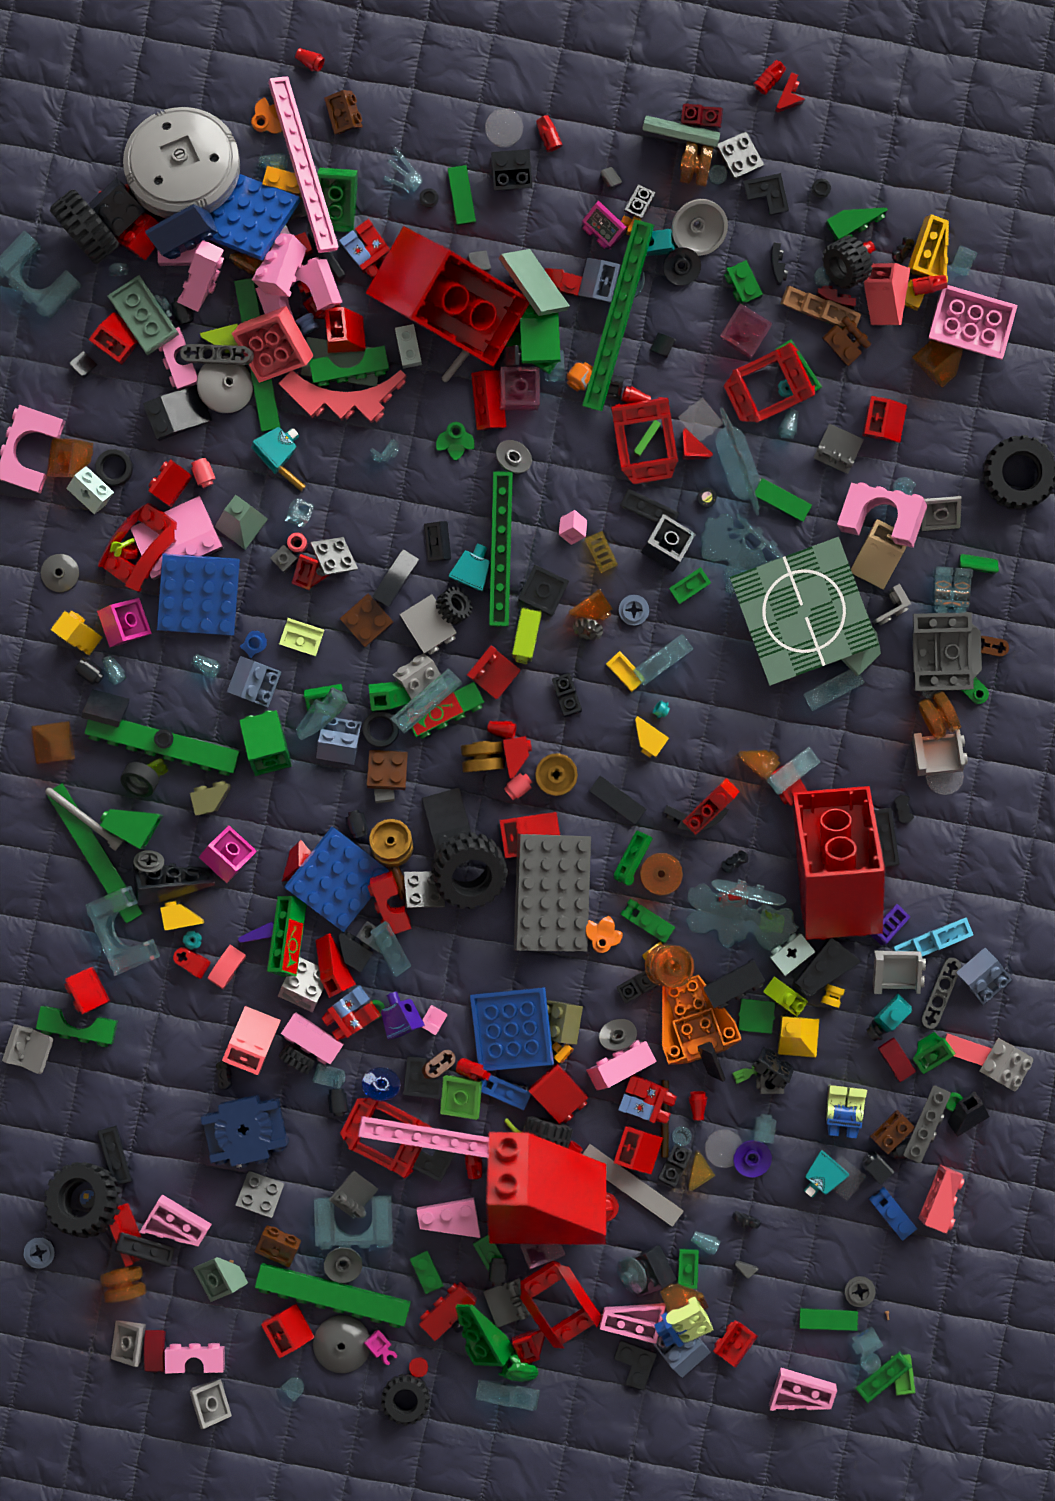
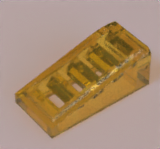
[585,531,618,574]

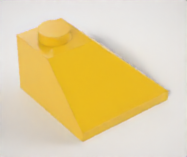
[778,1016,819,1057]

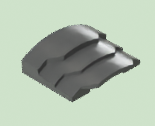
[913,612,982,691]

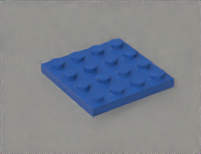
[210,174,301,260]
[157,553,240,635]
[284,826,389,932]
[470,987,554,1071]

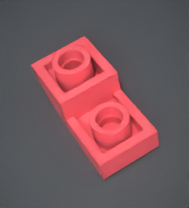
[207,945,246,989]

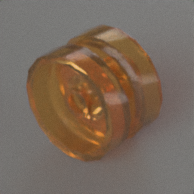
[680,141,713,187]
[918,691,961,741]
[640,853,683,895]
[645,944,694,988]
[100,1266,147,1303]

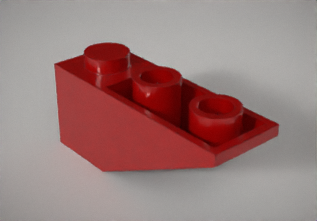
[682,778,740,835]
[316,933,356,998]

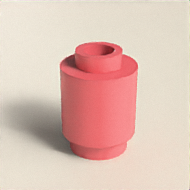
[191,458,216,488]
[287,533,308,553]
[504,773,533,800]

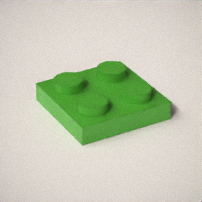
[440,1075,482,1120]

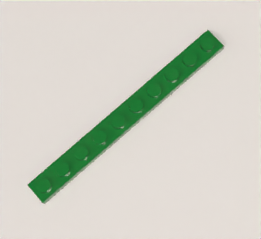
[582,220,654,411]

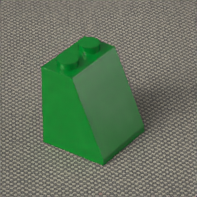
[239,710,292,776]
[100,809,163,849]

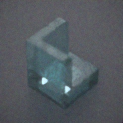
[949,245,978,276]

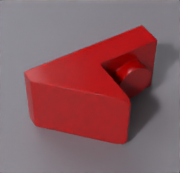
[775,72,805,113]
[545,268,583,296]

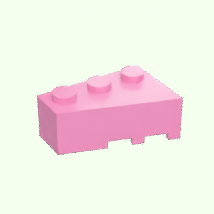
[177,240,224,312]
[281,1012,344,1065]
[586,1040,657,1091]
[139,1195,212,1246]
[417,1197,481,1238]
[599,1303,666,1344]
[769,1367,837,1410]

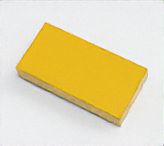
[606,651,645,692]

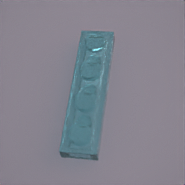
[391,668,462,734]

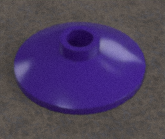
[733,1140,772,1177]

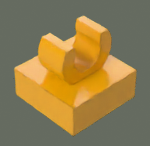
[621,215,642,236]
[552,1042,574,1064]

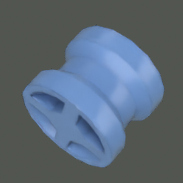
[295,313,319,335]

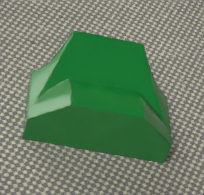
[913,1032,956,1074]

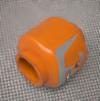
[566,362,593,391]

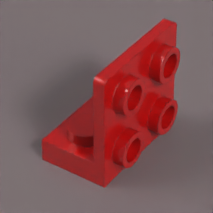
[467,645,520,699]

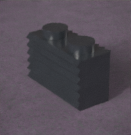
[862,1152,894,1184]

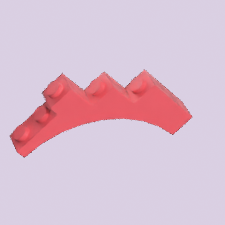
[279,370,407,423]

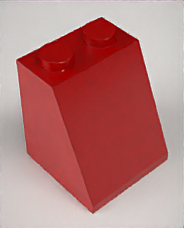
[529,1063,588,1124]

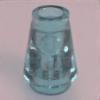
[259,153,288,170]
[778,409,799,439]
[192,654,221,678]
[102,655,126,685]
[691,1231,721,1255]

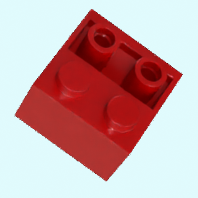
[115,213,159,260]
[325,307,366,353]
[88,312,138,365]
[862,396,907,443]
[148,459,193,507]
[614,1126,663,1174]
[261,1303,315,1359]

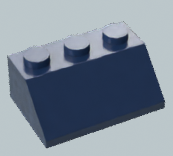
[145,204,218,259]

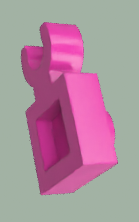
[364,1330,397,1365]

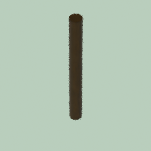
[661,1080,669,1158]

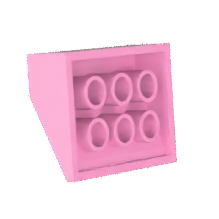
[928,285,1018,360]
[131,496,223,580]

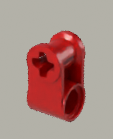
[173,947,211,979]

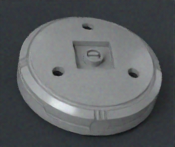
[123,107,240,218]

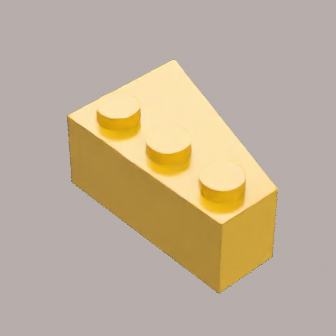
[908,214,949,282]
[51,611,103,655]

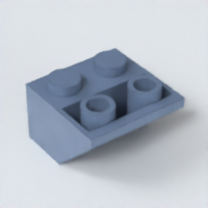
[578,258,622,303]
[227,656,281,707]
[316,716,362,765]
[956,948,1012,1004]
[653,1337,711,1378]

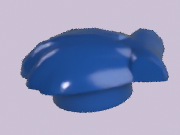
[240,631,267,658]

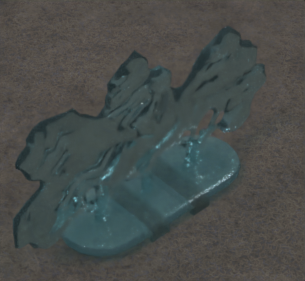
[715,407,760,516]
[701,513,785,594]
[686,879,798,951]

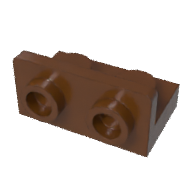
[324,90,362,135]
[870,1110,915,1154]
[255,1225,301,1268]

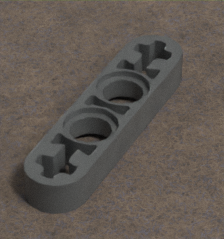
[180,344,254,365]
[921,958,961,1029]

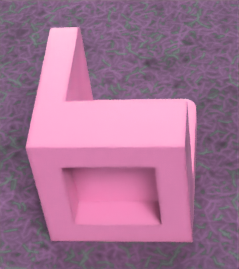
[559,510,587,545]
[422,1005,447,1035]

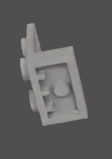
[872,584,911,625]
[278,957,324,1013]

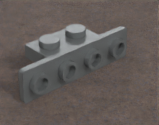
[903,1085,951,1163]

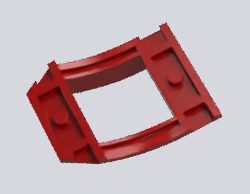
[724,343,815,423]
[611,397,679,484]
[98,503,177,592]
[340,1097,432,1178]
[520,1261,602,1349]

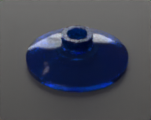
[362,1067,400,1101]

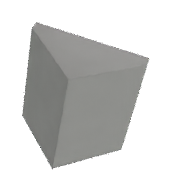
[921,496,961,531]
[111,1321,146,1367]
[190,1379,232,1429]

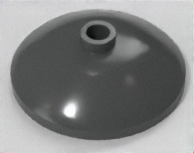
[313,1315,370,1373]

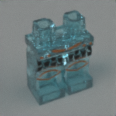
[932,566,973,613]

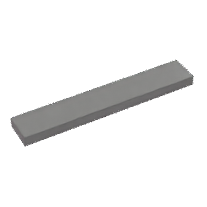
[583,1144,684,1227]

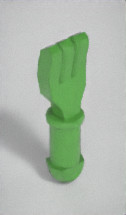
[732,1066,769,1084]

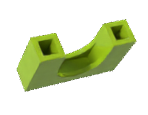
[513,608,541,664]

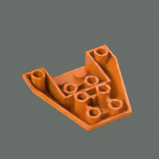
[662,975,742,1065]

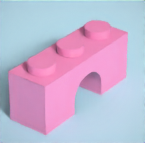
[158,327,198,391]
[165,1343,225,1373]

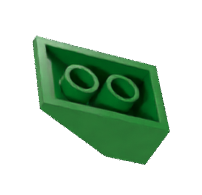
[317,168,358,232]
[520,304,561,364]

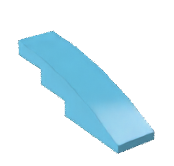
[892,918,973,956]

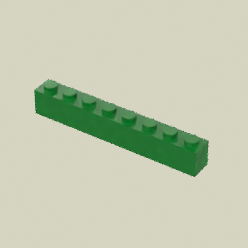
[489,472,513,627]
[85,720,241,776]
[255,1263,411,1328]

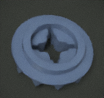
[619,595,649,626]
[24,1237,55,1269]

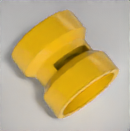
[821,984,845,1008]

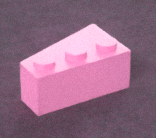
[252,233,307,297]

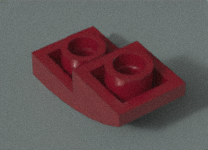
[681,104,723,128]
[816,286,856,309]
[878,1037,916,1082]
[144,1330,166,1372]

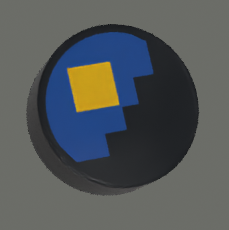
[79,1188,95,1208]

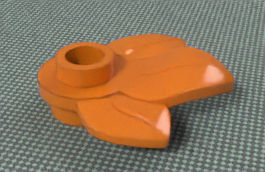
[251,98,282,134]
[586,916,623,953]

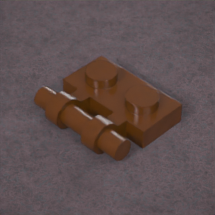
[822,316,871,366]

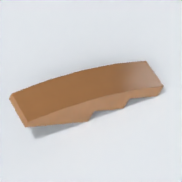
[780,286,861,328]

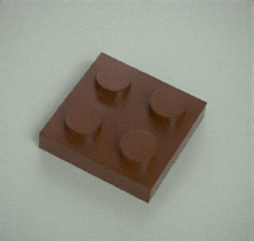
[339,593,394,647]
[367,750,408,790]

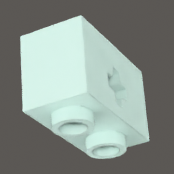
[395,324,422,369]
[66,467,114,514]
[770,933,815,976]

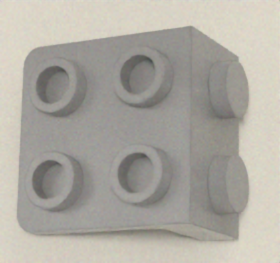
[392,653,448,710]
[2,1024,53,1074]
[980,1038,1033,1091]

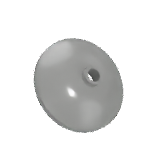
[671,199,728,256]
[197,356,253,413]

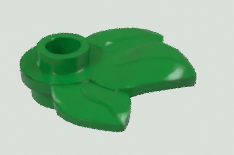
[436,422,474,460]

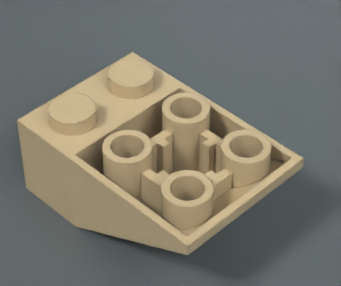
[851,519,907,589]

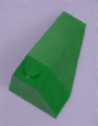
[456,1304,515,1366]

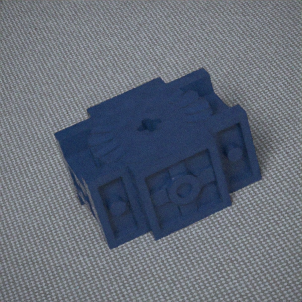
[201,1094,289,1168]

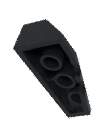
[133,861,215,905]

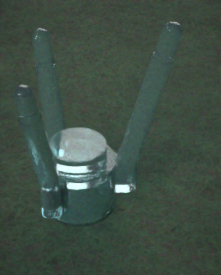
[384,148,423,192]

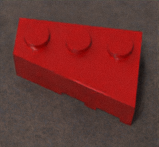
[419,1281,477,1341]

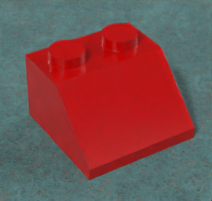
[503,736,532,779]

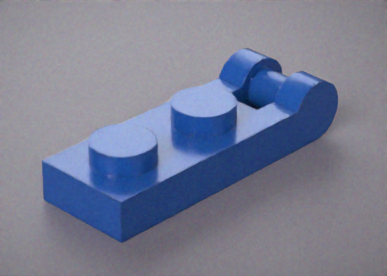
[481,1075,531,1110]
[869,1187,917,1241]

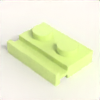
[279,618,325,656]

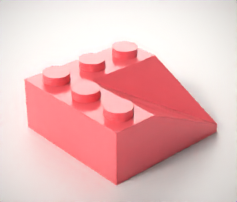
[232,306,314,383]
[918,1165,964,1234]

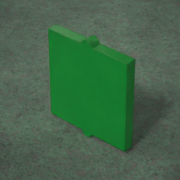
[738,998,775,1034]

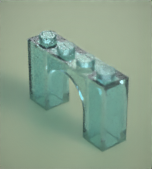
[0,230,82,319]
[85,886,160,976]
[314,1195,393,1249]

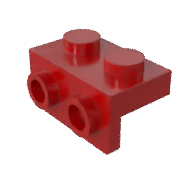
[713,1320,758,1367]

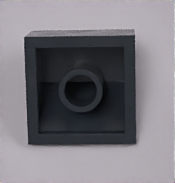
[641,514,696,572]

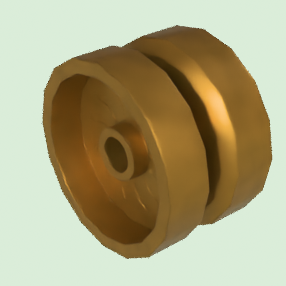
[461,741,504,772]
[535,753,578,796]
[369,819,413,868]

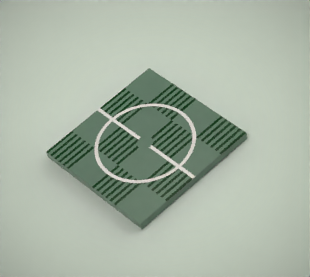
[730,537,879,685]

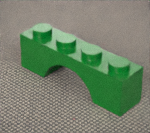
[309,346,390,387]
[36,1005,118,1047]

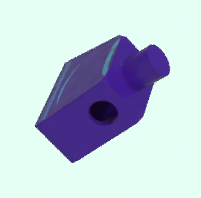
[381,991,425,1040]

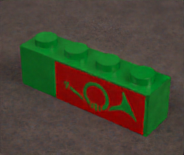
[406,682,485,739]
[267,896,307,977]

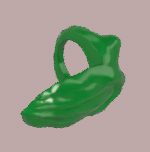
[499,1352,539,1382]

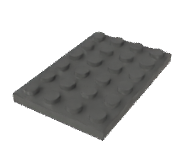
[514,834,591,952]

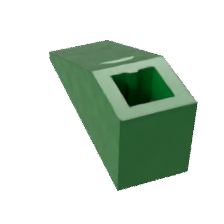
[825,208,888,241]
[369,682,412,711]

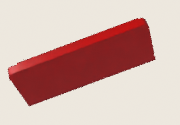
[471,370,506,430]
[109,1203,142,1267]

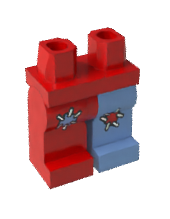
[339,219,390,279]
[322,985,381,1041]
[619,1074,677,1123]

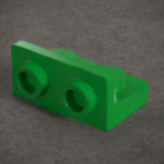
[724,260,763,305]

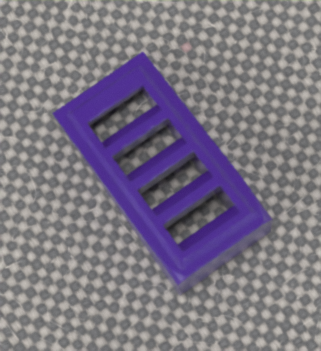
[870,904,910,946]
[238,921,274,943]

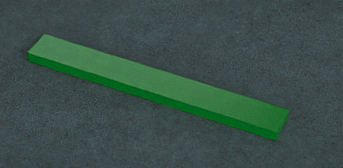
[234,278,281,432]
[47,783,143,924]

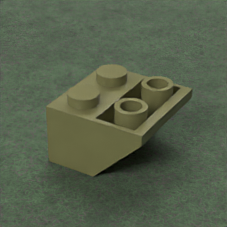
[190,781,232,816]
[547,1000,583,1044]

